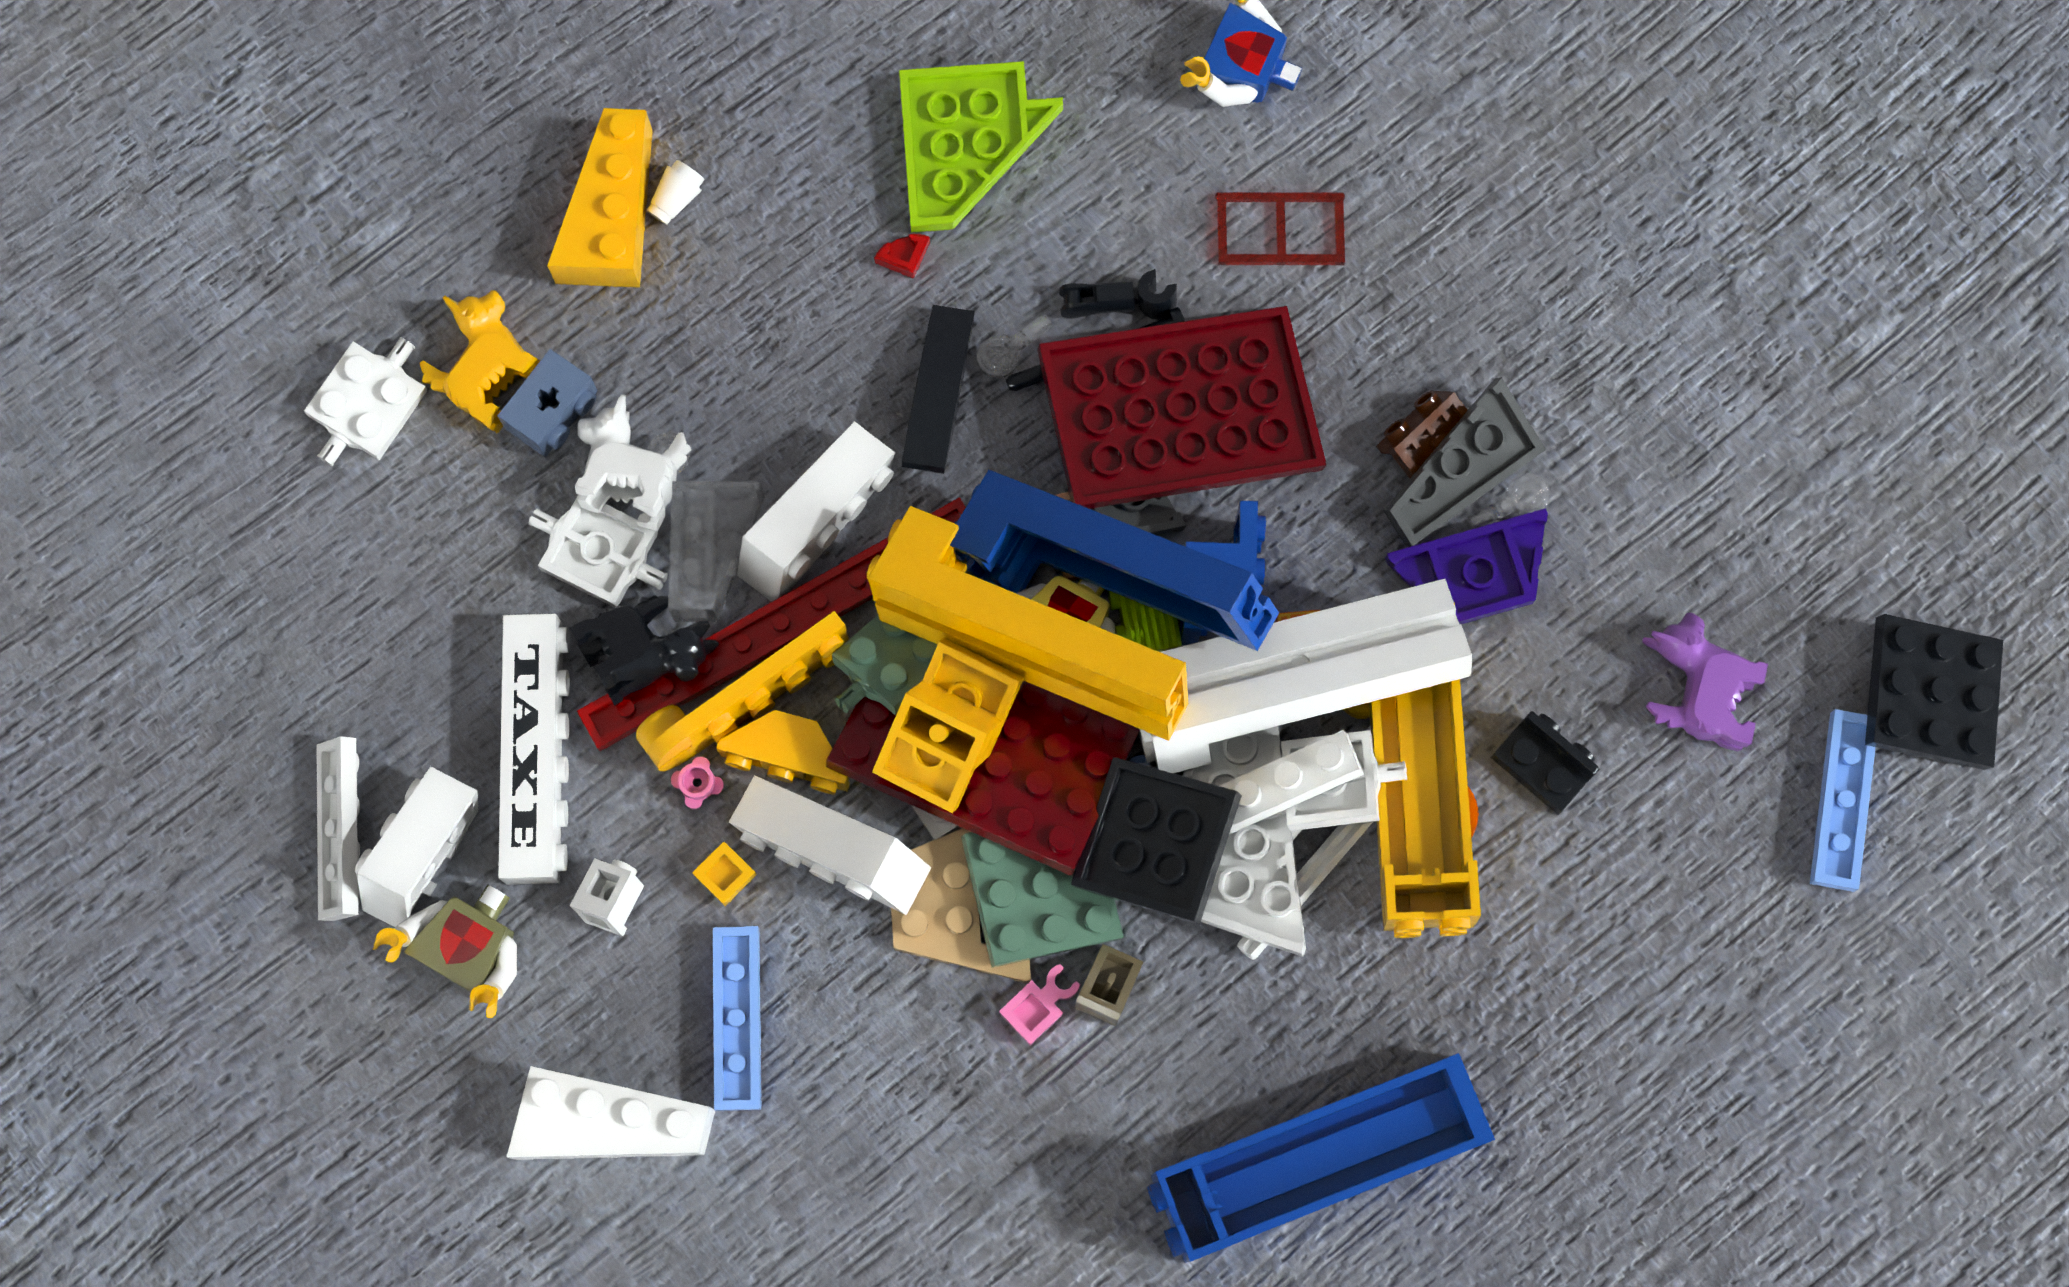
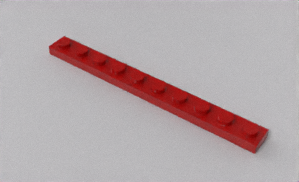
[577,497,966,751]

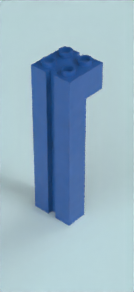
[950,470,1279,651]
[1147,1053,1495,1263]

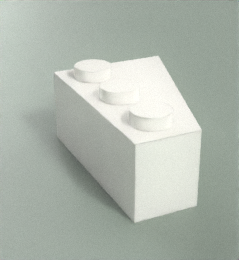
[355,766,479,927]

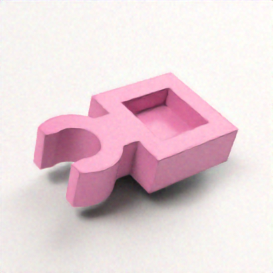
[999,964,1080,1046]

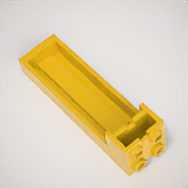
[867,506,1189,741]
[1369,602,1481,938]

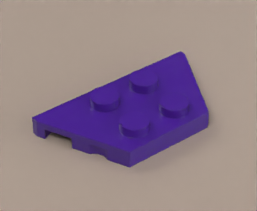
[1385,508,1548,624]

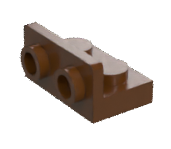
[1376,390,1468,479]

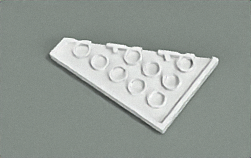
[1182,726,1306,957]

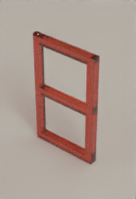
[1215,192,1345,265]

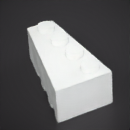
[729,775,931,915]

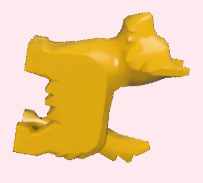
[419,290,540,433]

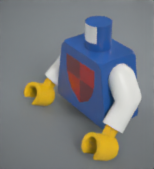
[1180,0,1302,107]

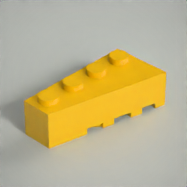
[547,108,653,288]

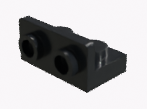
[1490,711,1600,815]

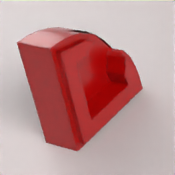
[874,234,930,279]

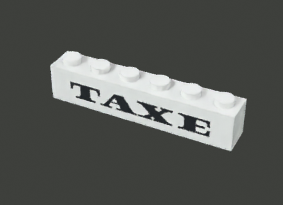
[498,614,570,885]

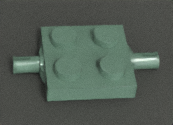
[832,615,938,716]

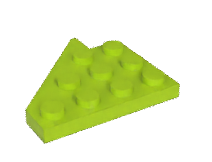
[899,61,1063,233]

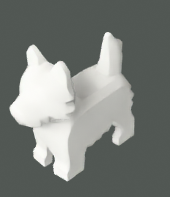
[575,395,691,531]

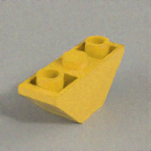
[716,710,850,795]

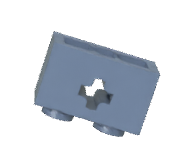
[497,349,597,458]

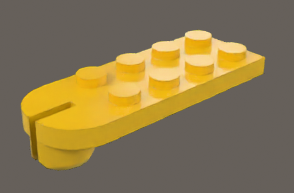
[636,611,849,771]

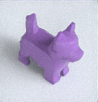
[1642,612,1768,752]

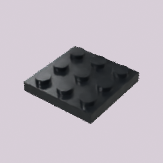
[1865,614,2004,770]
[1071,757,1242,925]

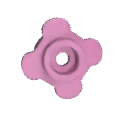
[671,756,724,809]

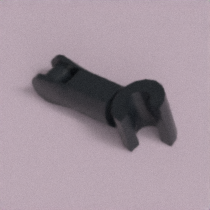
[1059,269,1177,320]

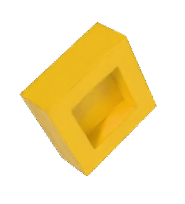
[692,842,757,906]

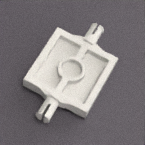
[304,337,427,466]
[529,494,668,608]
[1281,730,1407,831]

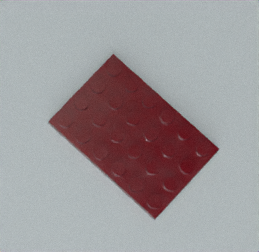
[1037,306,1327,509]
[826,680,1140,876]

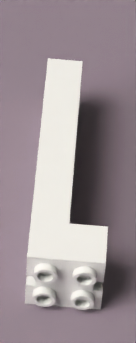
[1140,579,1472,773]

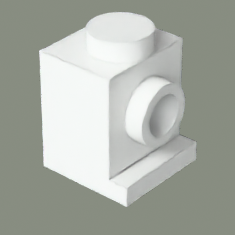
[570,858,644,936]

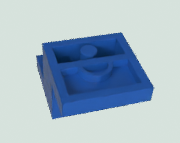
[1179,501,1266,646]

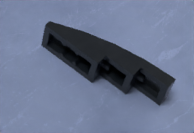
[902,305,975,474]

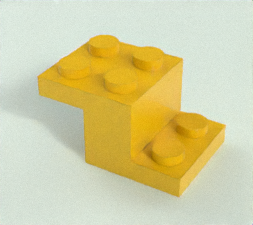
[872,638,1024,813]

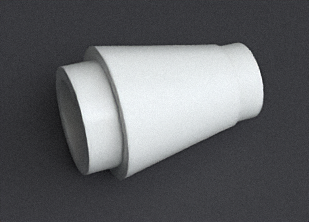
[646,160,704,225]

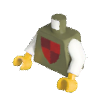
[373,884,517,1018]

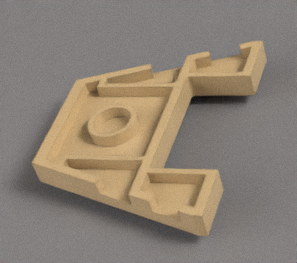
[891,828,1031,983]

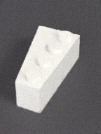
[737,421,895,602]
[507,1066,715,1160]

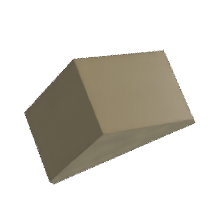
[1075,944,1143,1026]

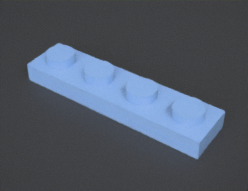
[1810,709,1876,892]
[713,926,761,1111]

